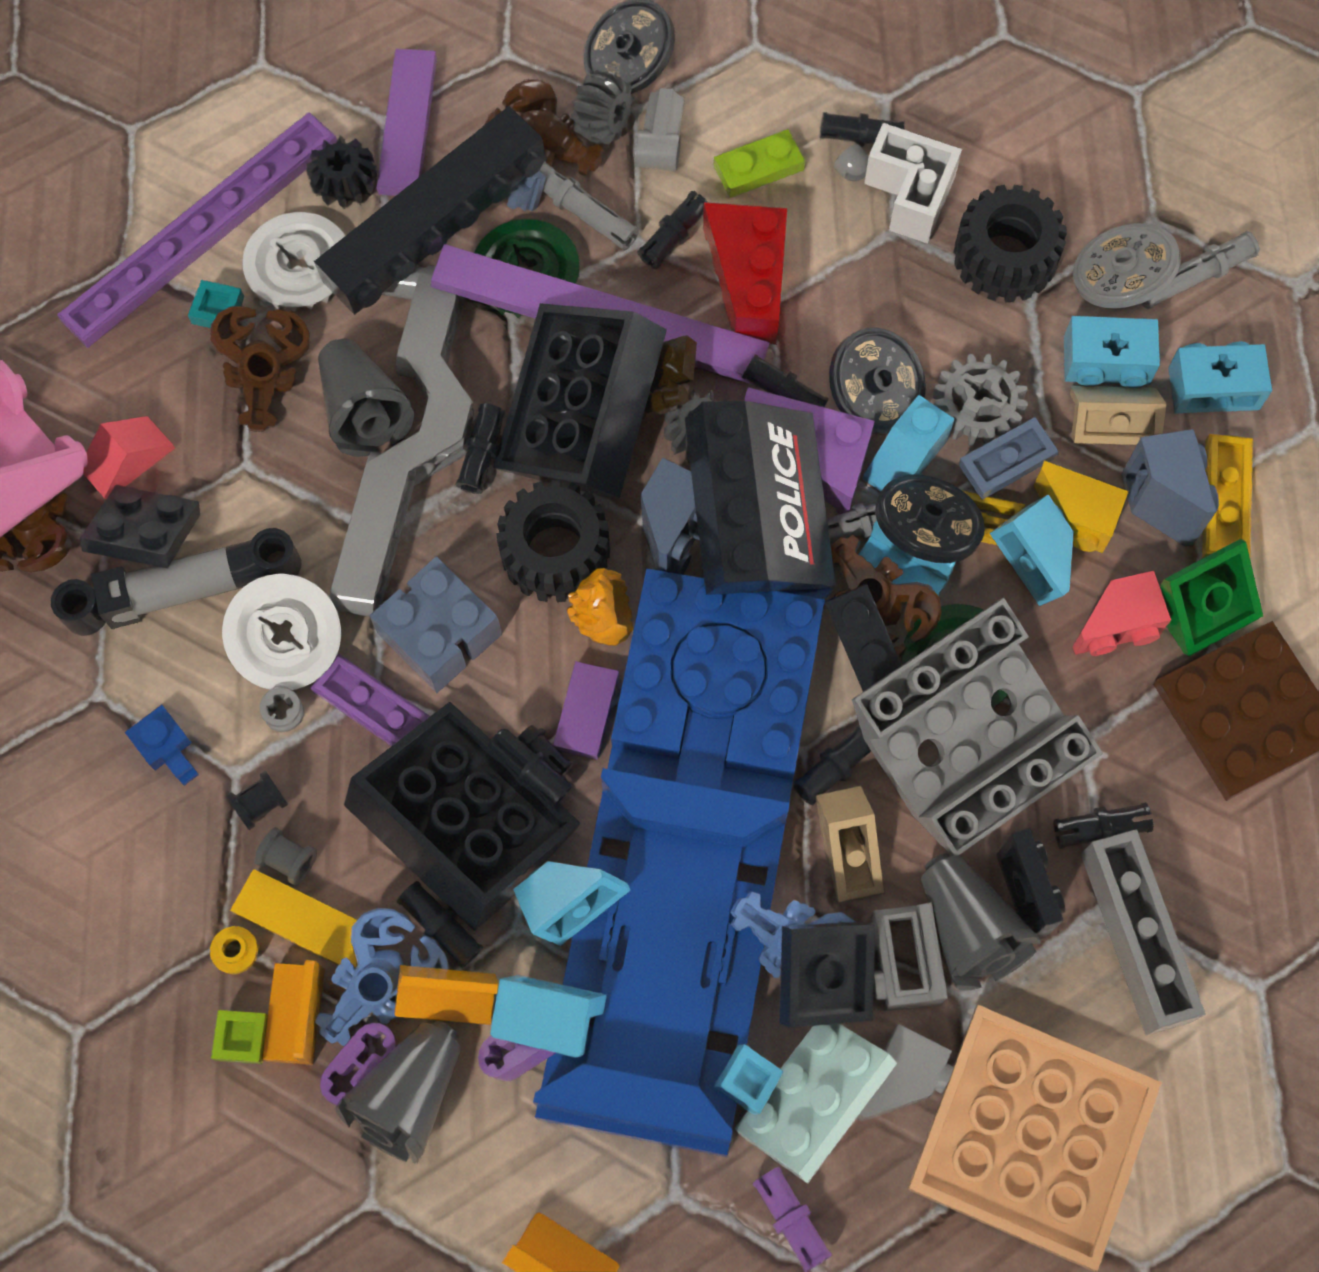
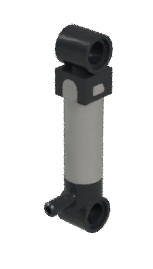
[51,528,301,636]

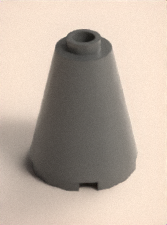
[318,339,415,457]
[921,853,1041,991]
[335,1020,461,1164]

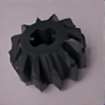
[306,135,378,209]

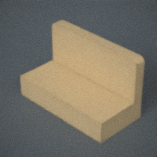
[1070,386,1167,445]

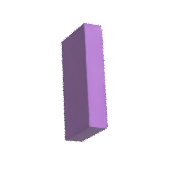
[553,661,619,760]

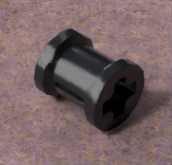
[226,771,288,830]

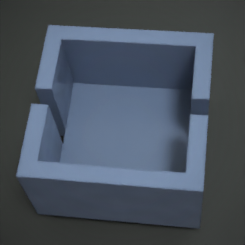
[369,556,502,693]

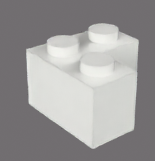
[864,123,962,244]

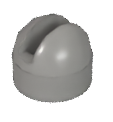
[834,144,869,182]

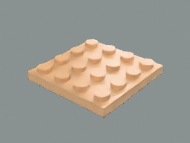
[907,1005,1162,1271]

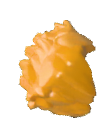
[567,568,634,646]

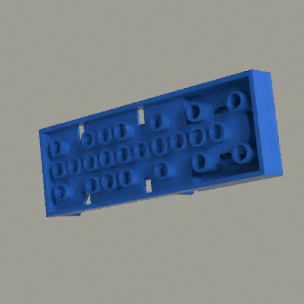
[533,568,825,1157]

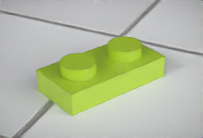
[714,129,805,198]

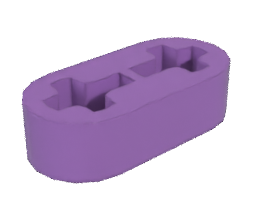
[320,1023,399,1106]
[478,1036,555,1081]

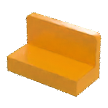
[262,960,325,1065]
[394,965,499,1025]
[502,1212,619,1272]

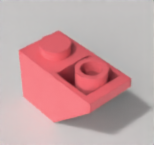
[1073,571,1171,656]

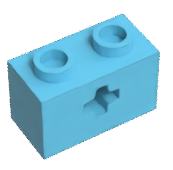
[1064,316,1160,388]
[1168,341,1272,414]

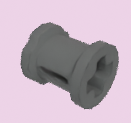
[254,827,317,886]

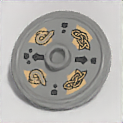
[1073,223,1181,309]

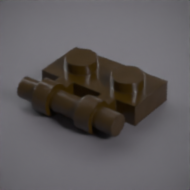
[642,335,697,419]

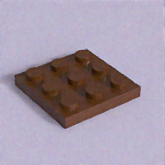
[1153,621,1319,801]

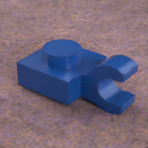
[125,705,199,786]

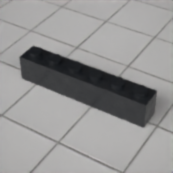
[314,106,546,315]

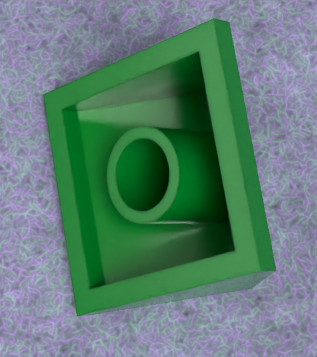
[1160,539,1263,656]

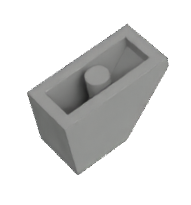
[856,1024,954,1122]

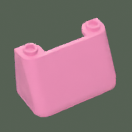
[0,360,88,537]

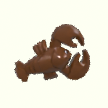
[484,80,604,176]
[210,306,310,432]
[0,493,72,573]
[831,535,942,658]

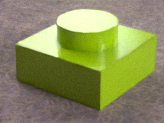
[211,1010,268,1064]

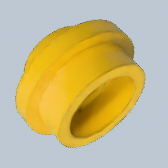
[210,926,258,974]

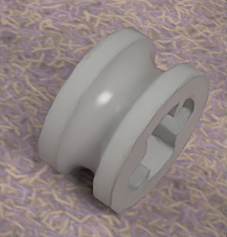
[260,687,304,732]

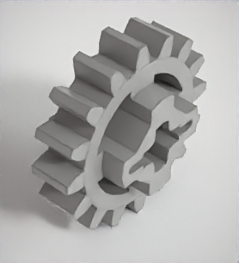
[932,354,1028,446]

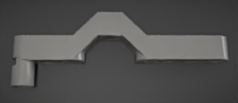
[330,264,476,617]

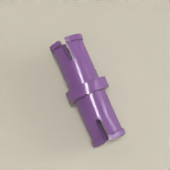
[753,1167,832,1272]

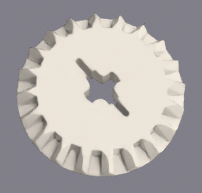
[242,212,345,312]
[222,573,342,690]

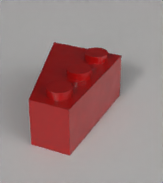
[703,202,788,345]

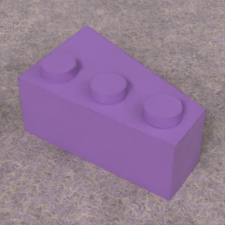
[744,387,875,514]

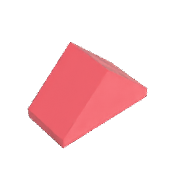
[83,416,175,500]

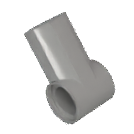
[635,88,684,171]

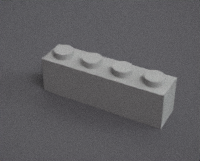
[1081,829,1206,1036]

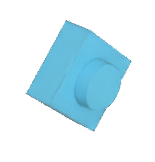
[714,1044,784,1115]

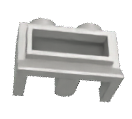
[870,902,948,1012]

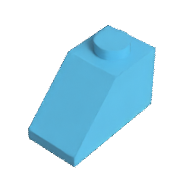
[862,395,954,492]
[990,495,1074,606]
[513,861,630,946]

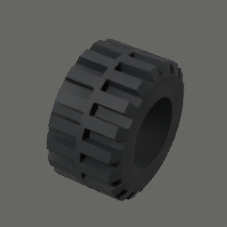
[953,184,1067,303]
[496,480,610,603]

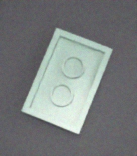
[734,1024,897,1183]

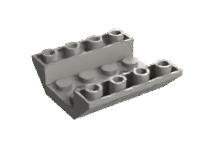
[852,598,1103,856]

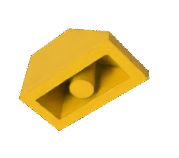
[1034,460,1129,553]

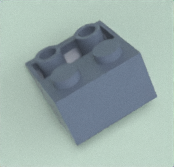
[1121,429,1219,546]
[641,458,699,575]

